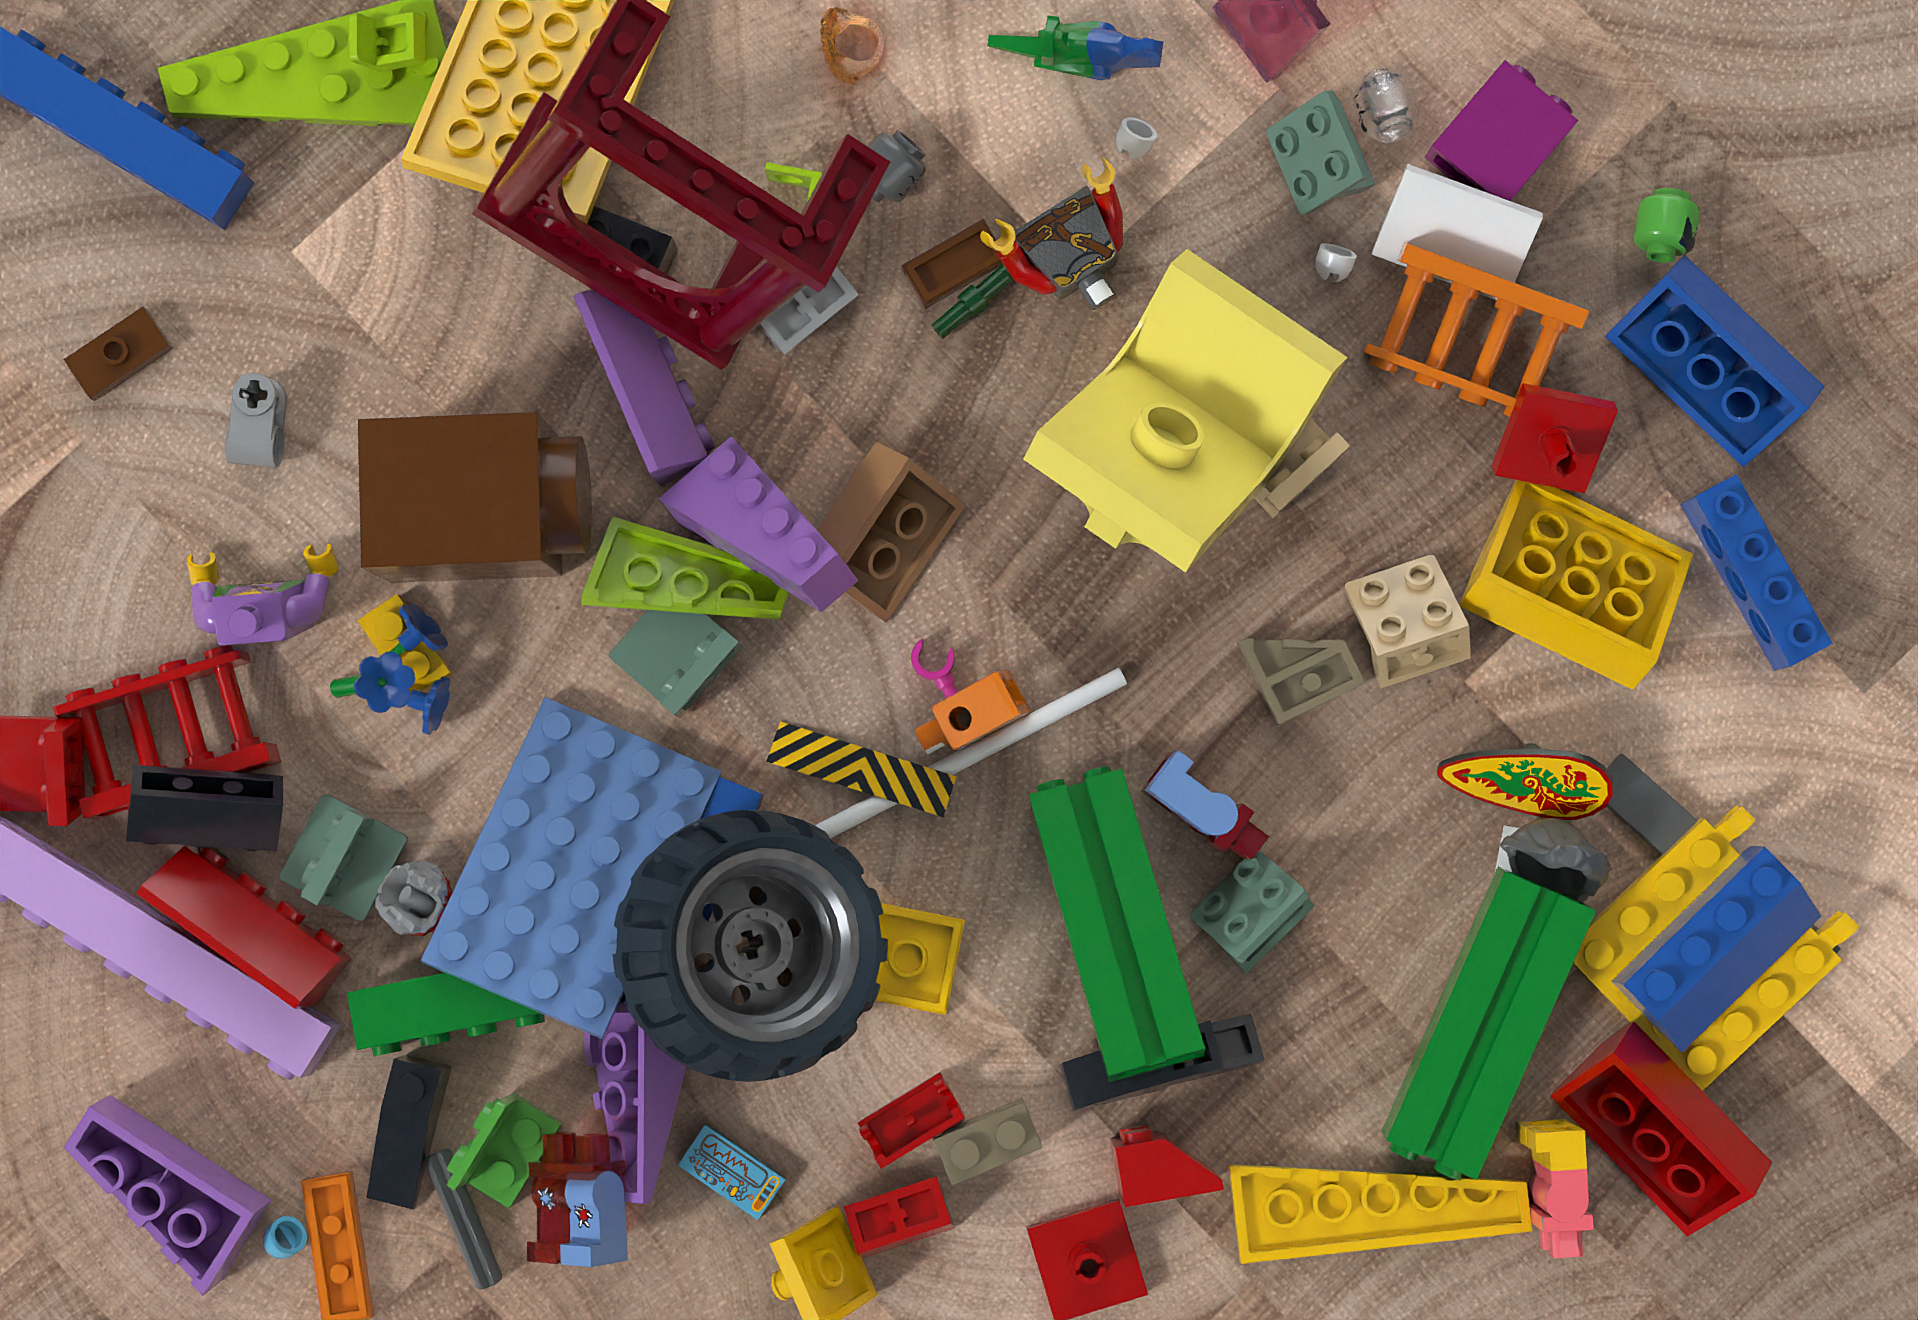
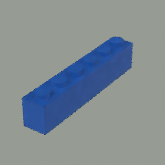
[0,27,254,230]

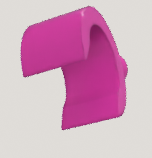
[911,638,959,699]

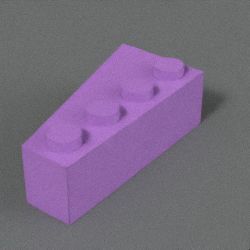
[658,436,858,612]
[64,1095,272,1296]

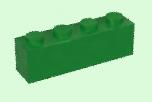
[346,973,545,1057]

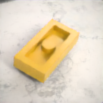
[357,594,453,693]

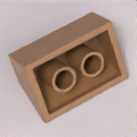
[816,442,966,623]

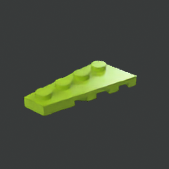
[581,516,789,620]

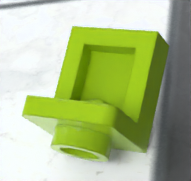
[348,12,426,72]

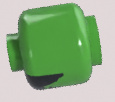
[1633,188,1700,263]

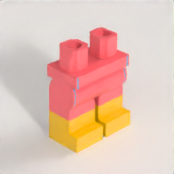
[1516,1119,1594,1258]

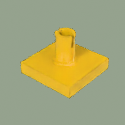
[769,1205,878,1320]

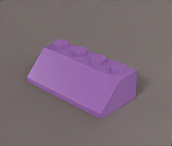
[573,290,715,486]

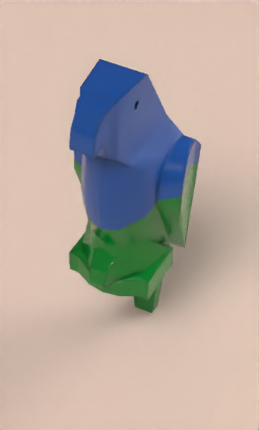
[987,15,1164,81]

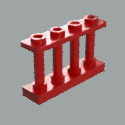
[53,645,281,819]

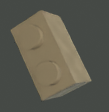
[933,1097,1043,1186]

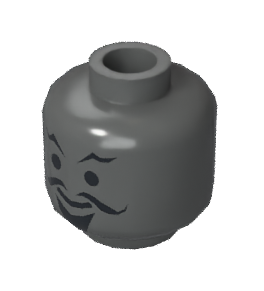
[868,130,926,203]

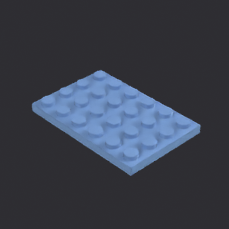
[421,697,721,1039]

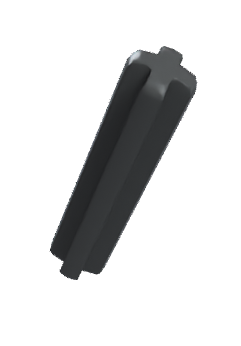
[425,1149,502,1290]

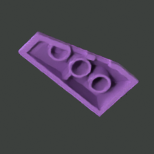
[584,1001,686,1204]

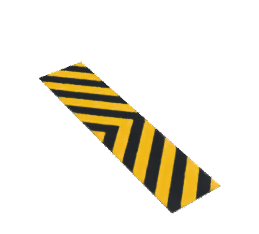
[766,721,957,817]

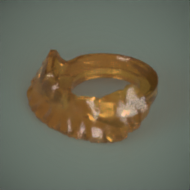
[820,7,885,85]

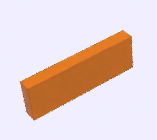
[301,1171,374,1320]

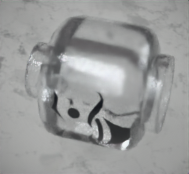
[1352,68,1421,143]

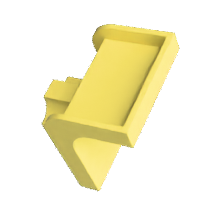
[1023,249,1348,573]

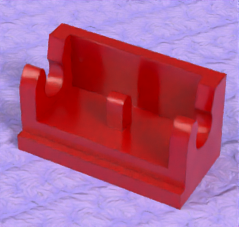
[857,1072,965,1169]
[843,1176,955,1258]

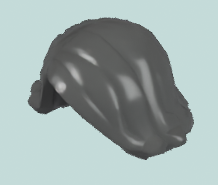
[1500,818,1612,902]

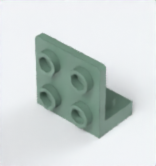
[609,610,743,718]

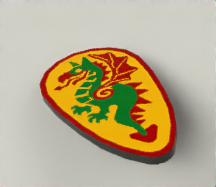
[1437,743,1613,820]

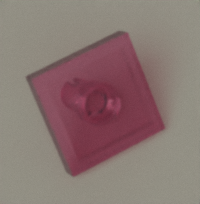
[1212,0,1331,83]

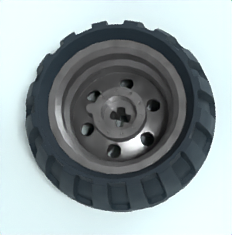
[612,810,888,1082]

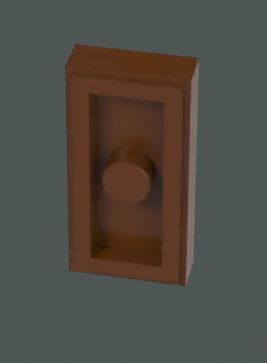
[63,307,173,401]

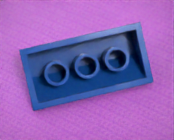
[1605,255,1825,467]
[1611,846,1821,1052]

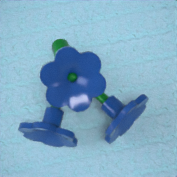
[330,603,450,735]

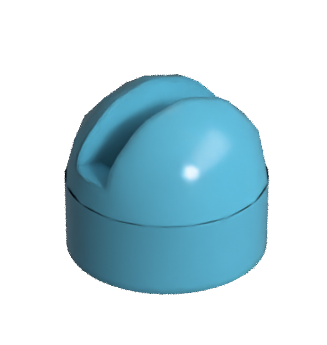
[263,1216,307,1259]

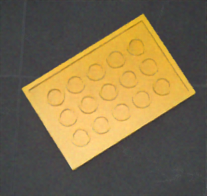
[401,0,675,224]

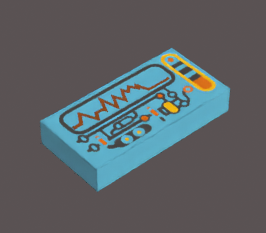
[678,1123,786,1220]

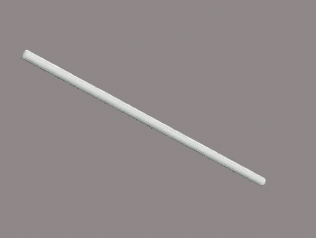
[815,667,1127,839]

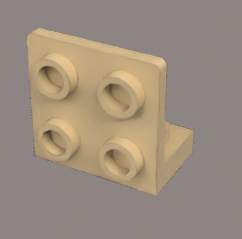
[1255,418,1350,518]
[1345,555,1471,689]

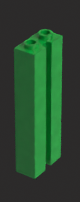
[1029,766,1205,1082]
[1381,866,1596,1180]

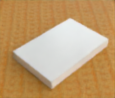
[1372,164,1543,300]

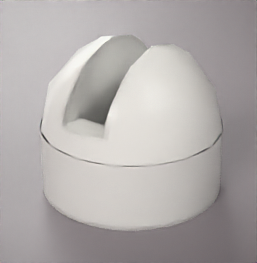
[1115,117,1157,159]
[1315,243,1357,282]

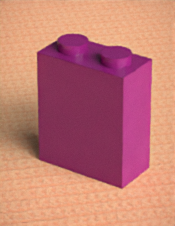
[1424,60,1579,201]

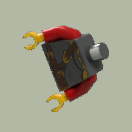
[980,156,1123,310]

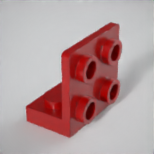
[0,715,85,826]

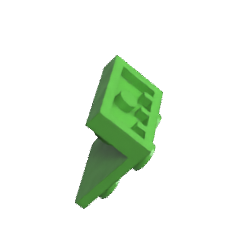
[446,1093,563,1208]

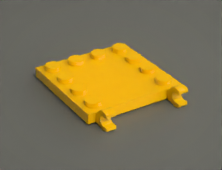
[1573,805,1860,1091]

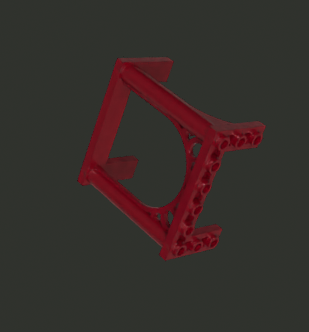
[472,0,890,370]

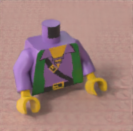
[186,544,338,645]

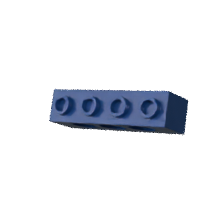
[1680,474,1833,671]

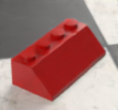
[136,845,352,1009]
[1550,1021,1772,1237]

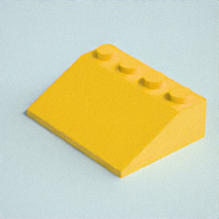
[1459,480,1693,690]

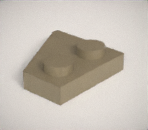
[1237,638,1366,726]

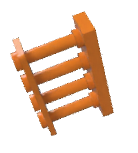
[1362,243,1589,417]

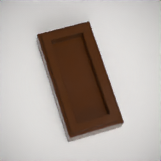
[901,219,1003,309]

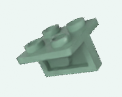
[1266,89,1375,215]
[279,794,408,921]
[1190,850,1315,974]

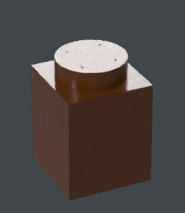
[358,412,592,583]

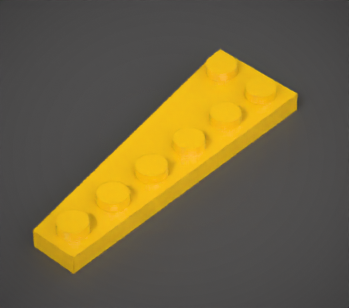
[1228,1164,1533,1264]

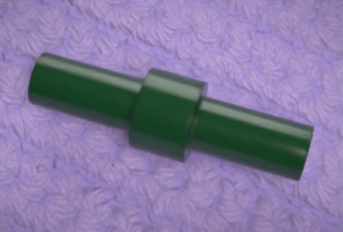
[931,264,1014,339]

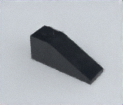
[366,1055,452,1209]

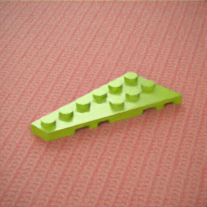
[157,0,448,128]

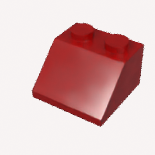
[1110,1124,1224,1207]

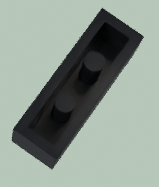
[126,765,283,851]

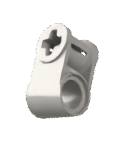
[225,373,287,468]

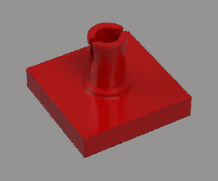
[1491,383,1618,493]
[1026,1198,1148,1320]

